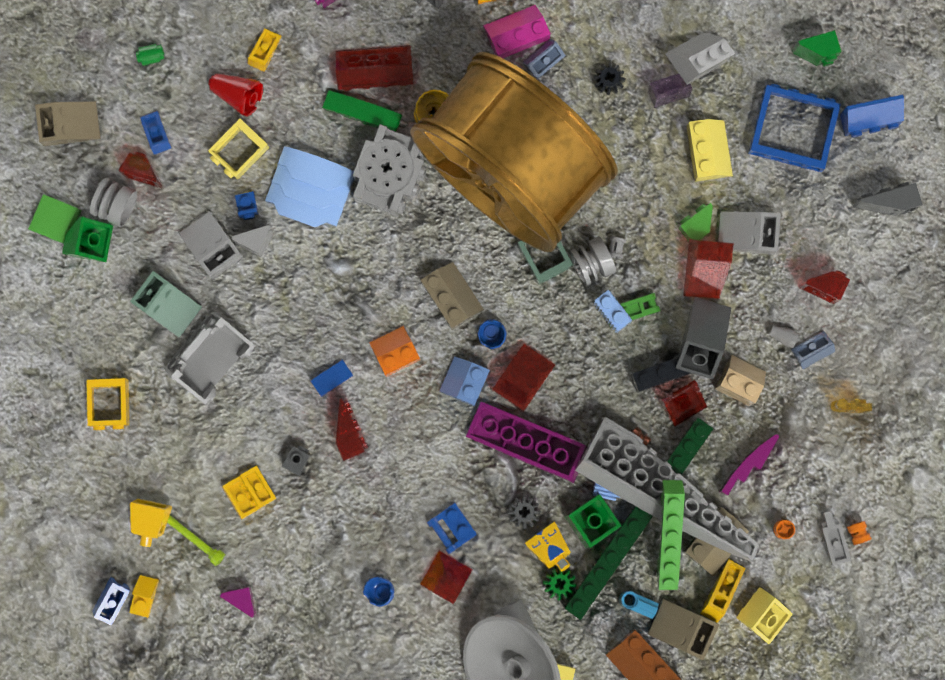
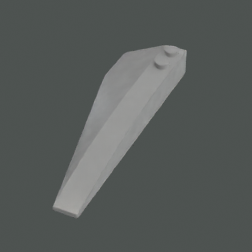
[575,417,760,562]

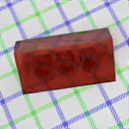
[336,45,414,91]

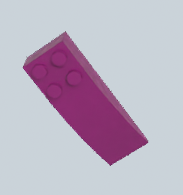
[466,402,587,483]

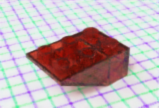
[492,344,555,413]
[336,398,369,462]

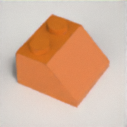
[369,326,420,377]

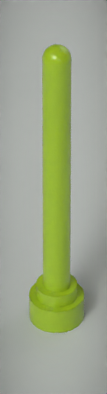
[167,515,226,566]

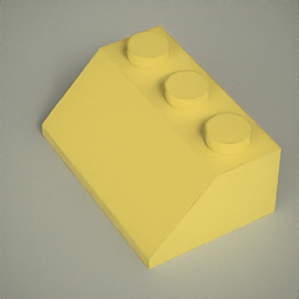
[686,119,733,182]

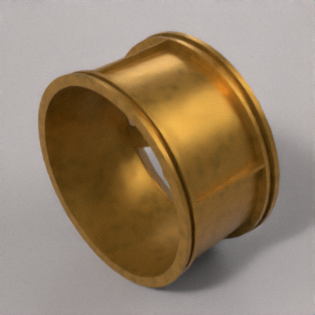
[410,52,618,252]

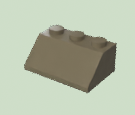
[421,262,484,330]
[683,507,749,576]

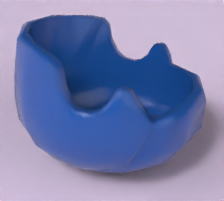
[478,319,507,349]
[363,576,395,607]

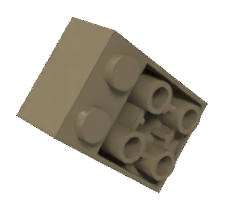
[35,101,101,147]
[648,599,719,661]

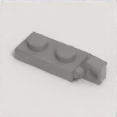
[820,511,851,566]

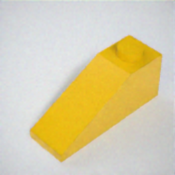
[700,559,746,623]

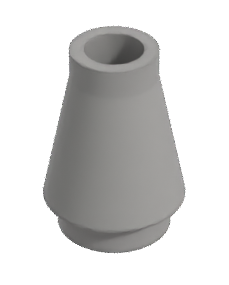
[769,325,800,348]

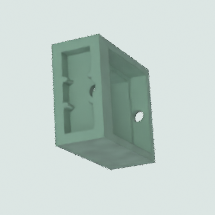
[517,239,573,285]

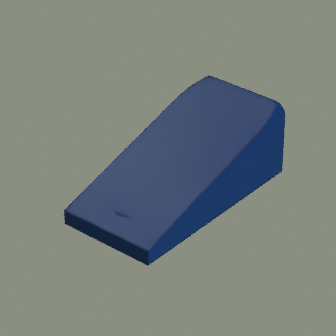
[140,111,172,154]
[311,360,353,397]

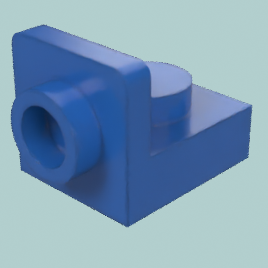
[235,191,259,220]

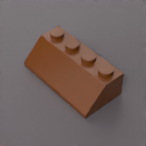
[605,628,681,680]

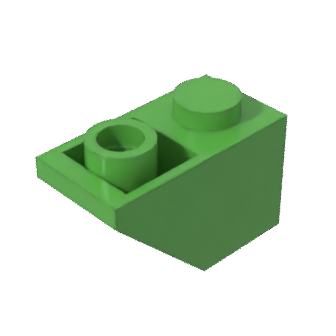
[678,203,713,246]

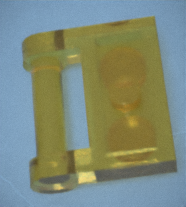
[830,398,872,413]

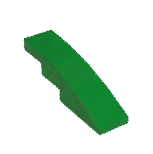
[322,91,402,132]

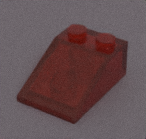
[683,239,734,299]

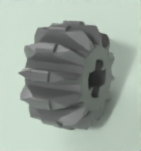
[508,496,541,529]

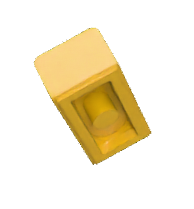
[248,28,282,72]

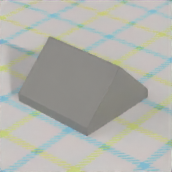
[232,225,274,258]

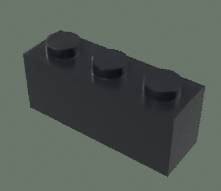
[630,357,692,393]

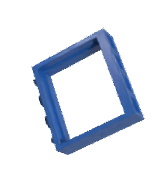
[748,84,841,172]

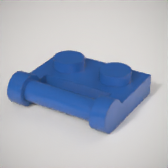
[427,503,477,554]

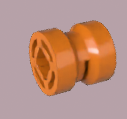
[773,520,795,539]
[847,521,872,545]

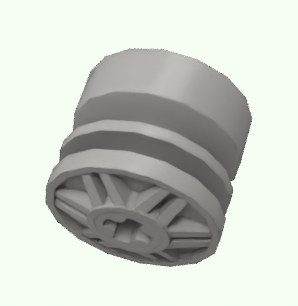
[90,178,137,228]
[569,236,616,286]

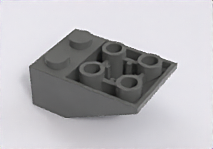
[853,182,923,216]

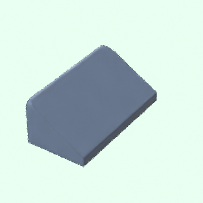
[523,39,566,79]
[791,331,835,369]

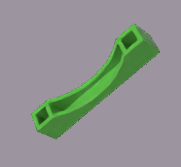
[657,480,685,590]

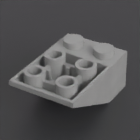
[179,211,243,280]
[717,212,781,255]

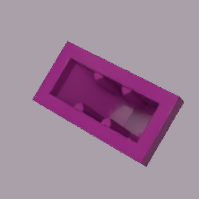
[220,587,256,618]

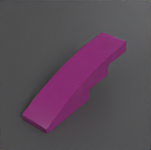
[719,434,779,496]

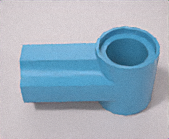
[619,591,659,619]

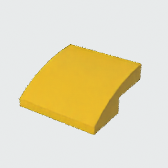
[222,465,276,520]

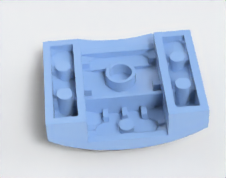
[265,146,354,228]

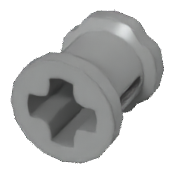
[609,236,627,259]

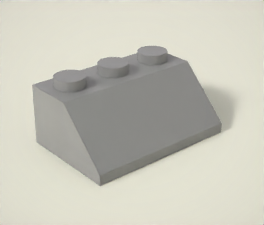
[665,32,735,85]

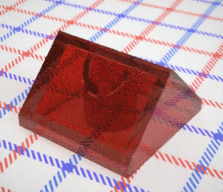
[659,380,707,426]

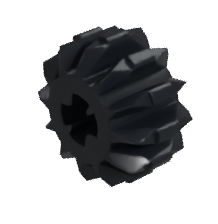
[593,63,626,96]

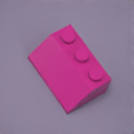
[483,5,551,58]

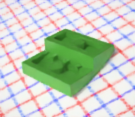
[28,194,82,244]

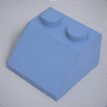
[439,356,490,407]

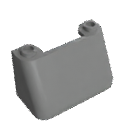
[165,312,255,405]

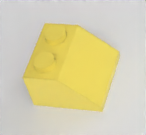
[736,587,792,644]

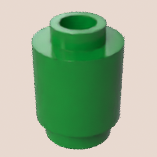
[136,44,165,66]

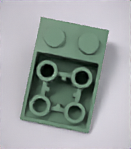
[130,271,202,338]

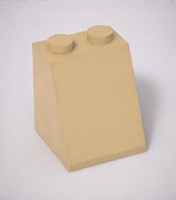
[715,355,766,406]

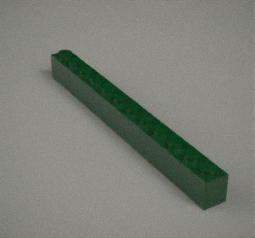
[564,418,714,620]

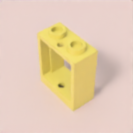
[208,119,269,180]

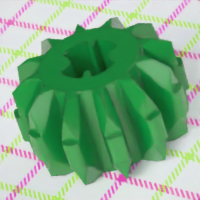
[543,568,576,601]

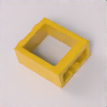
[87,378,130,430]

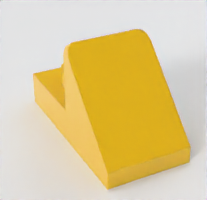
[129,575,159,618]

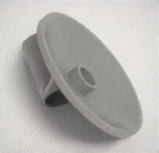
[463,599,561,680]

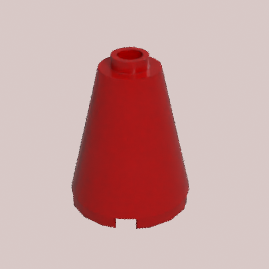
[208,73,263,117]

